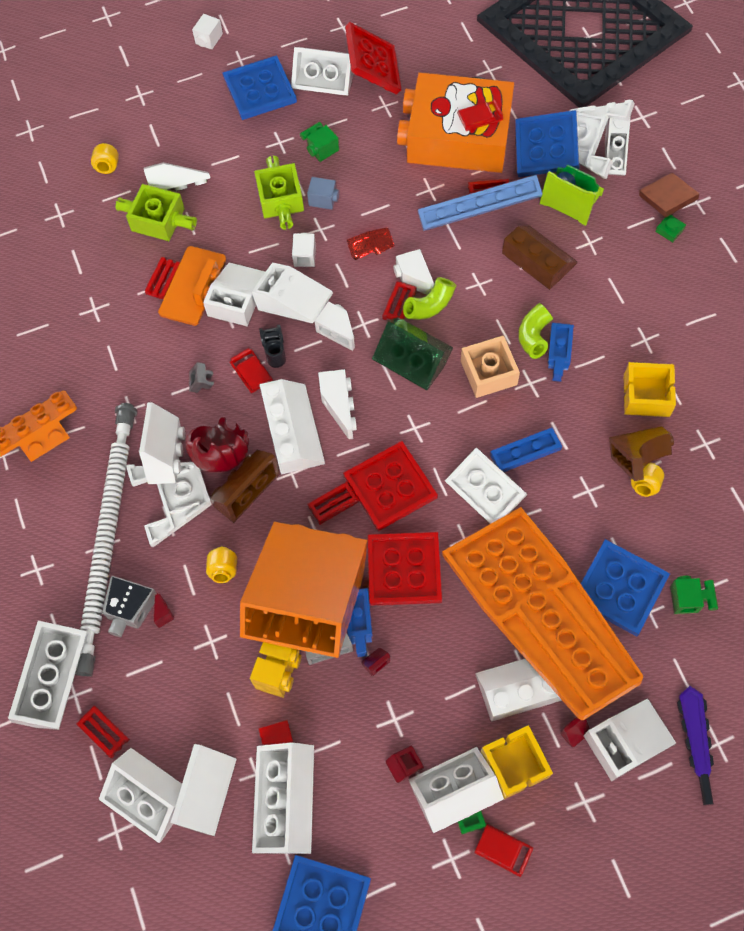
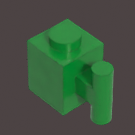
[300,122,339,162]
[670,575,718,614]

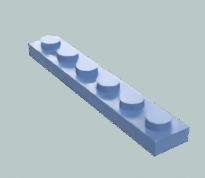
[418,175,542,231]

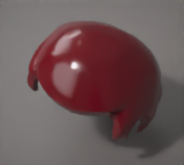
[185,417,249,473]

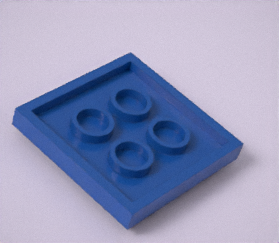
[223,55,297,120]
[515,110,580,177]
[581,539,670,637]
[273,855,371,931]

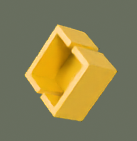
[624,362,676,417]
[250,642,302,698]
[481,725,553,799]

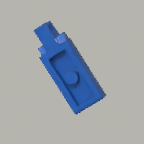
[548,323,574,382]
[347,588,373,657]

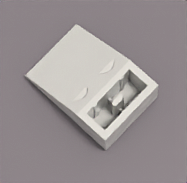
[203,263,265,326]
[252,263,333,323]
[584,699,676,781]

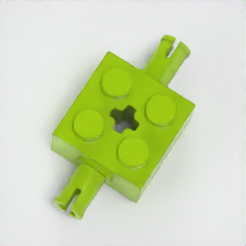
[254,156,304,230]
[115,184,197,241]

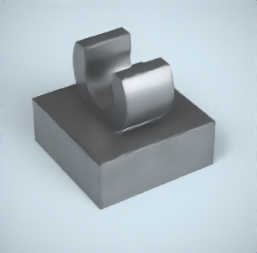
[189,362,214,393]

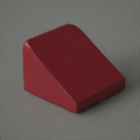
[154,593,174,628]
[361,648,390,676]
[560,717,590,747]
[386,745,424,783]

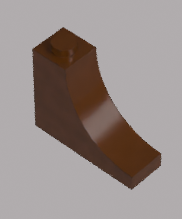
[609,426,674,481]

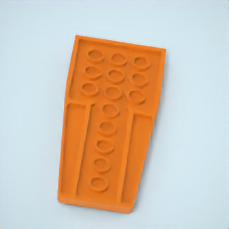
[442,507,643,720]

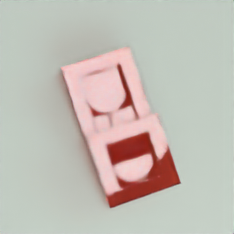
[347,227,395,260]

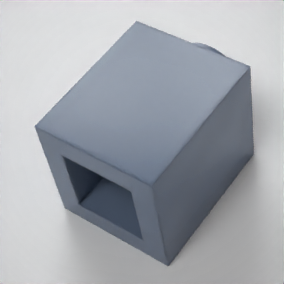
[307,177,339,210]

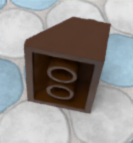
[502,226,578,290]
[210,449,280,523]

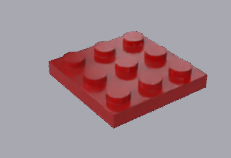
[345,22,401,95]
[343,441,438,531]
[368,532,442,606]

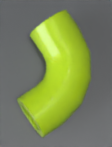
[403,277,456,320]
[519,303,553,359]

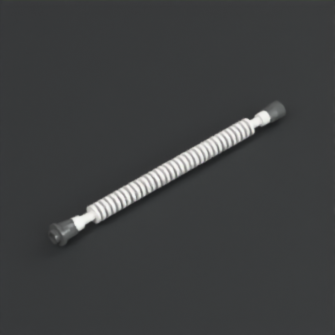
[75,403,138,677]

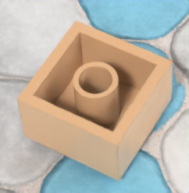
[461,336,520,398]

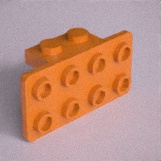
[158,246,226,326]
[0,391,77,462]

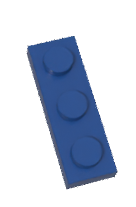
[490,427,562,472]

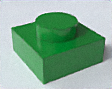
[655,215,686,243]

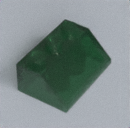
[372,317,453,390]

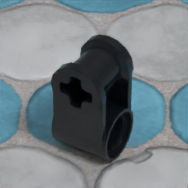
[259,324,286,368]

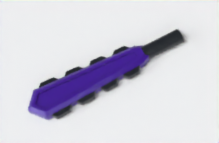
[677,686,714,805]

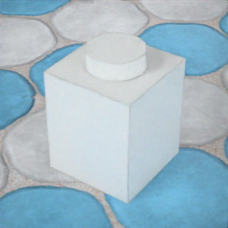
[192,14,223,49]
[292,233,316,267]

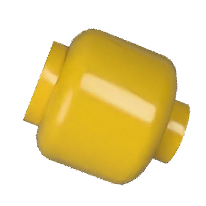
[91,143,119,174]
[631,462,664,497]
[206,547,237,583]

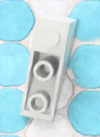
[605,115,631,175]
[144,162,210,191]
[318,369,357,439]

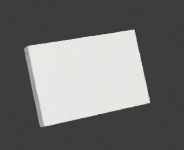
[445,448,527,524]
[170,744,236,836]

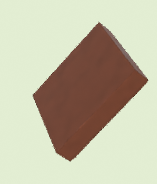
[639,173,699,217]

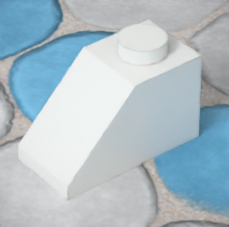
[393,249,434,295]
[315,301,355,351]

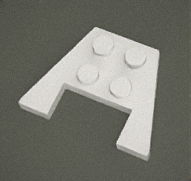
[570,100,635,179]
[126,462,212,547]

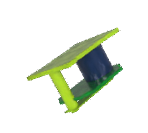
[540,164,604,226]

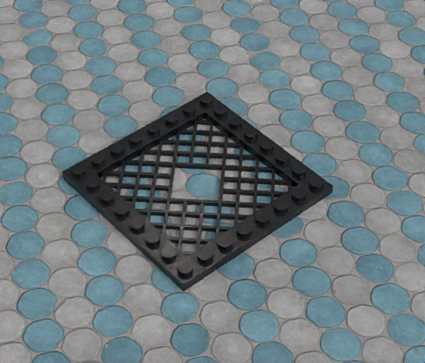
[477,0,693,108]

